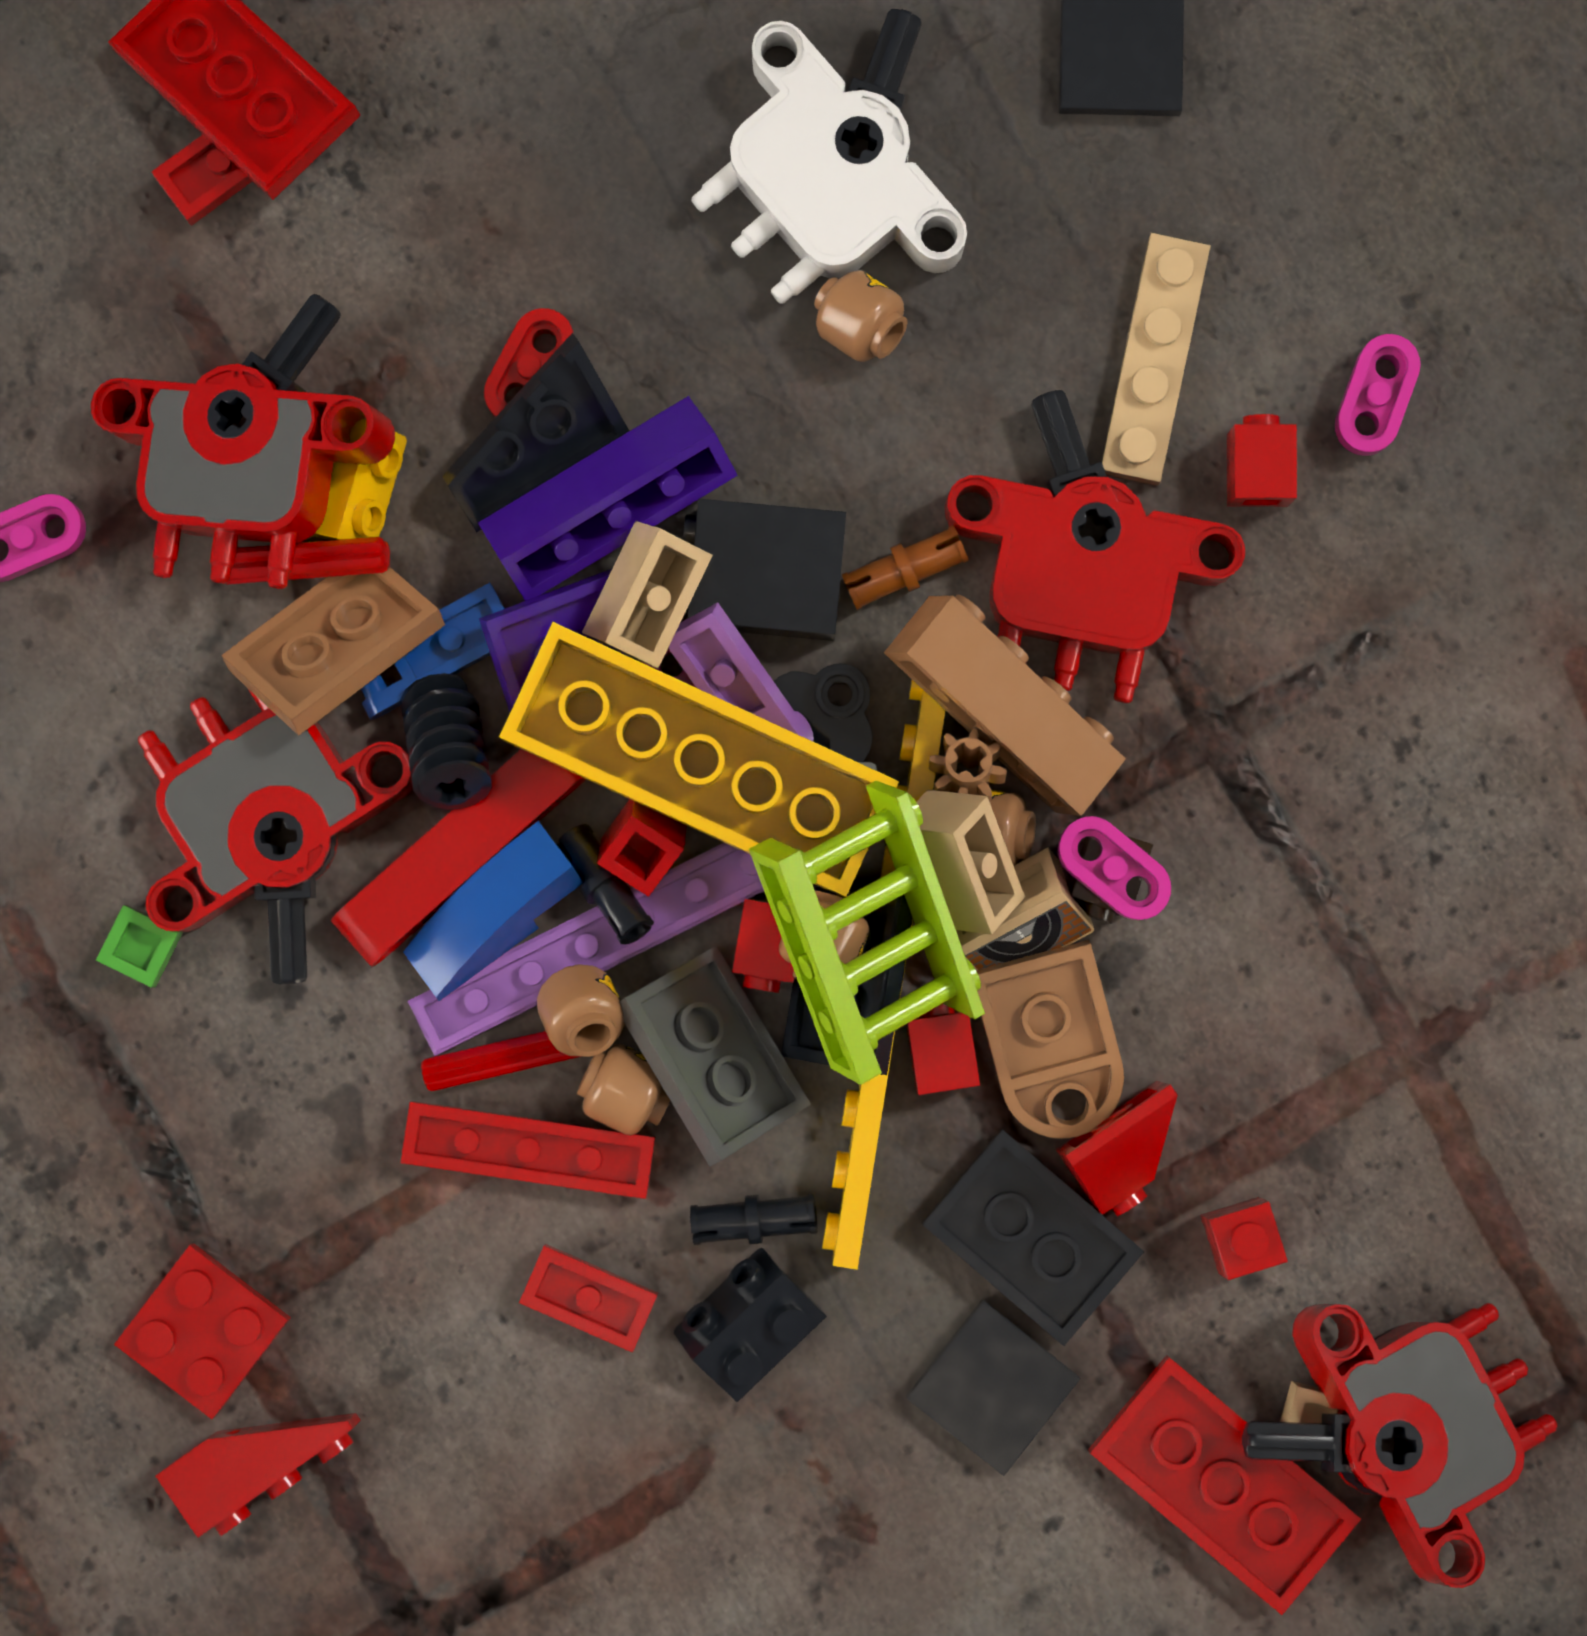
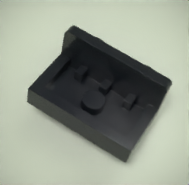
[674,1248,827,1402]

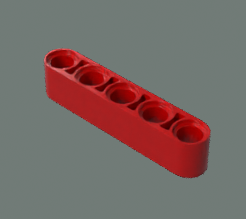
[331,749,587,968]

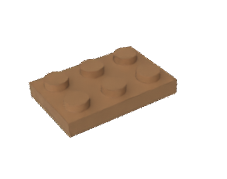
[222,567,445,736]

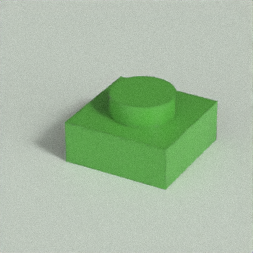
[96,905,183,988]

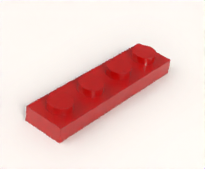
[400,1101,656,1199]

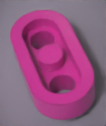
[1335,334,1421,456]
[0,494,86,582]
[1058,816,1171,920]

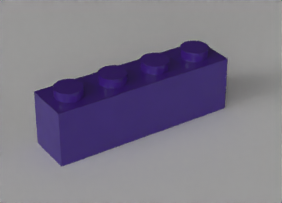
[478,396,738,601]

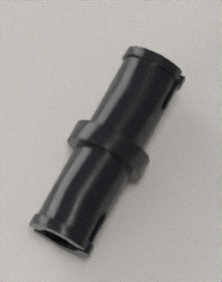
[556,824,654,945]
[690,1194,818,1245]

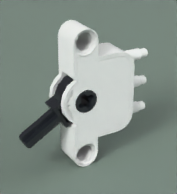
[691,9,967,304]

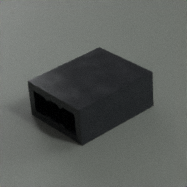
[683,499,846,641]

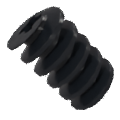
[401,673,492,810]

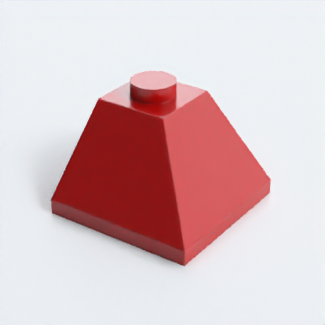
[1055,1081,1178,1216]

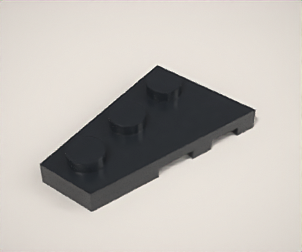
[442,333,629,533]

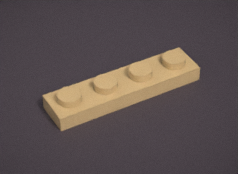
[1101,233,1211,486]

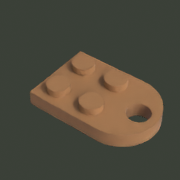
[976,940,1124,1139]

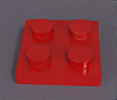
[114,1243,291,1420]

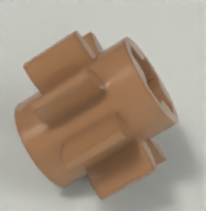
[929,728,1007,804]

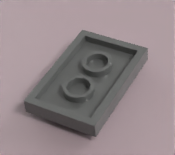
[619,945,811,1167]

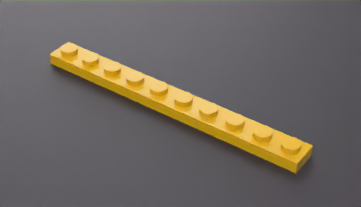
[822,679,946,1270]

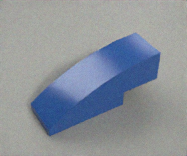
[403,821,583,1001]

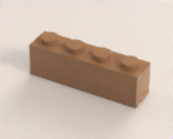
[884,595,1126,816]

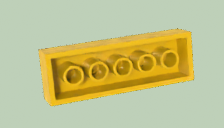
[499,622,899,897]

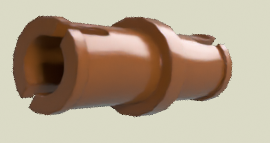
[841,525,969,610]

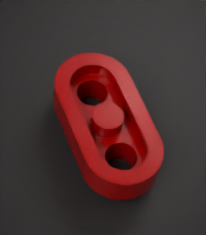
[484,308,574,417]

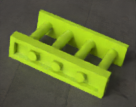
[749,781,985,1085]

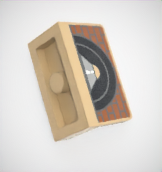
[956,848,1094,970]

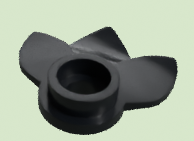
[774,663,873,762]

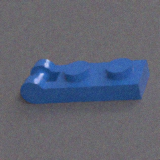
[361,582,505,720]

